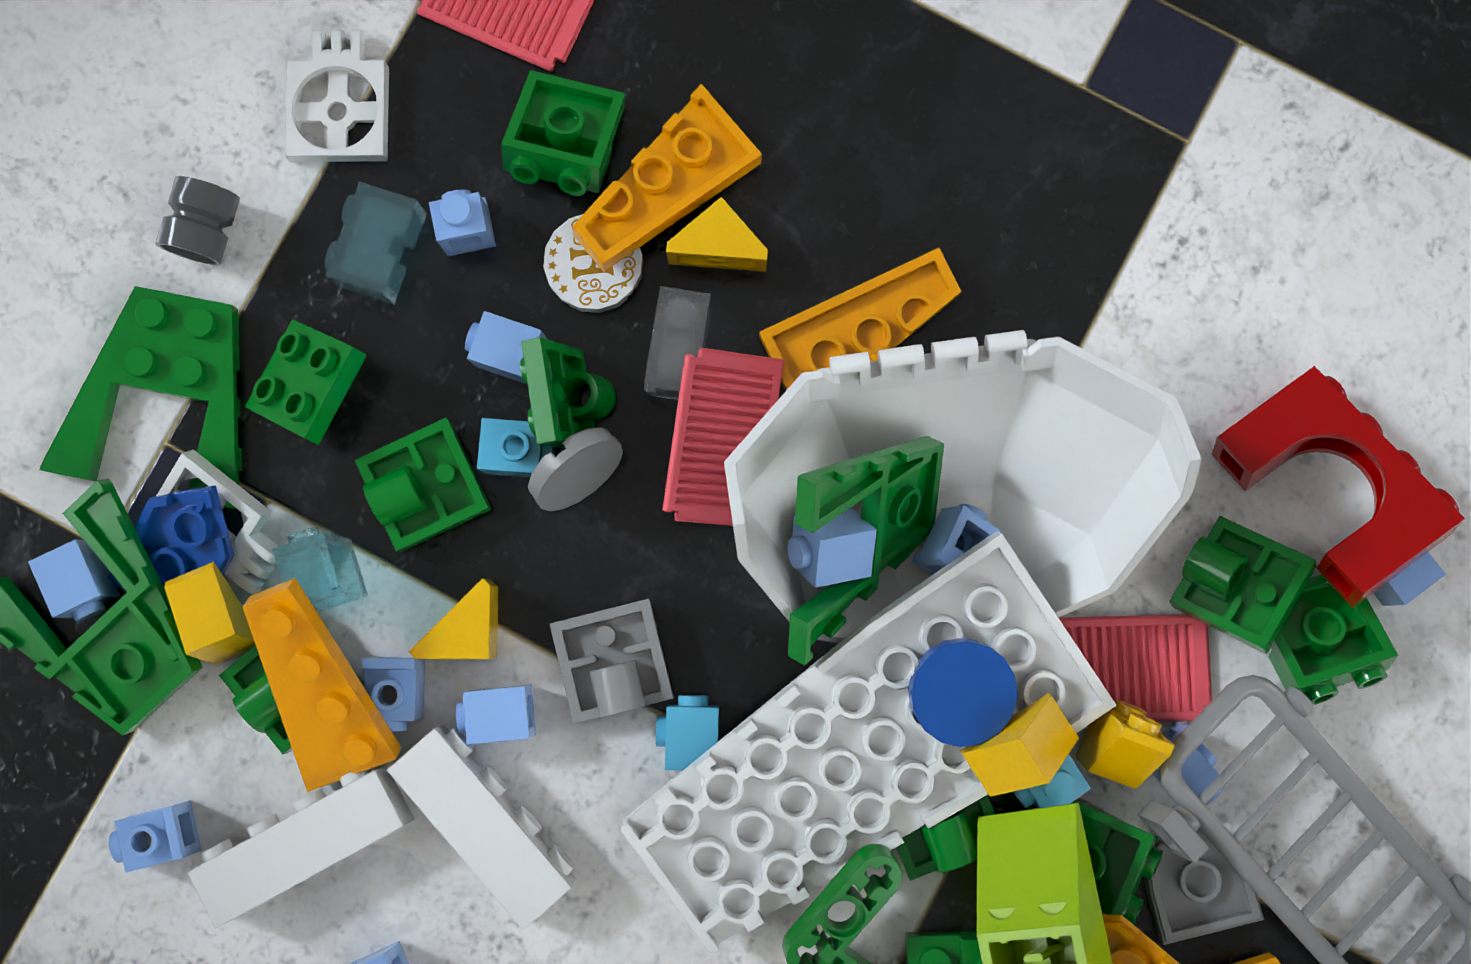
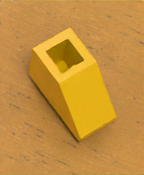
[1075,700,1175,789]

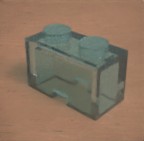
[325,181,427,305]
[272,527,368,612]

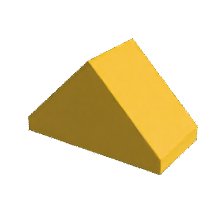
[666,197,768,272]
[164,562,255,665]
[408,578,498,659]
[960,692,1079,797]

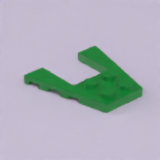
[39,286,242,510]
[788,436,944,666]
[0,479,203,736]

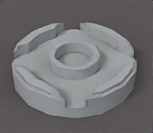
[528,427,623,512]

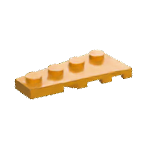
[572,84,762,272]
[759,248,961,391]
[242,578,402,792]

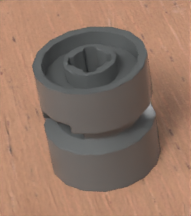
[155,176,240,265]

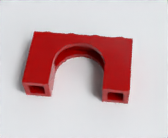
[1211,366,1465,608]

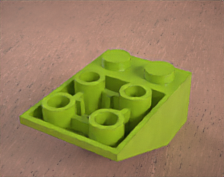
[977,803,1113,964]

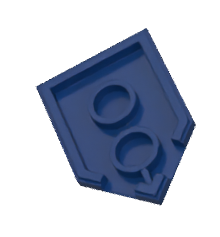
[107,485,235,592]

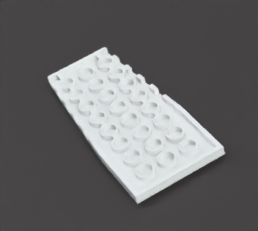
[621,531,1117,953]

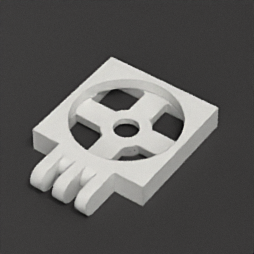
[284,30,389,162]
[156,449,284,594]

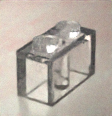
[644,286,712,400]

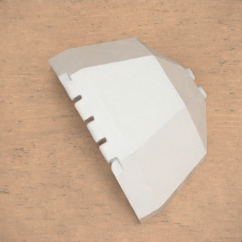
[724,330,1202,643]

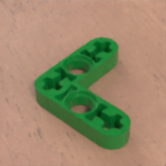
[782,844,903,964]

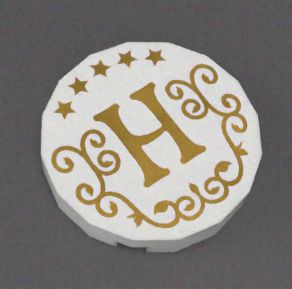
[543,214,643,313]

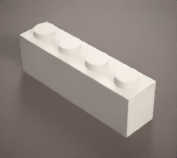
[387,725,577,931]
[187,765,415,929]

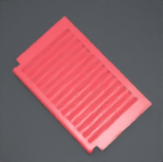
[417,0,595,72]
[662,347,784,526]
[1059,614,1212,722]

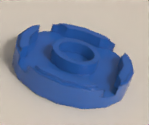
[908,638,1018,747]

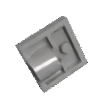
[550,599,674,724]

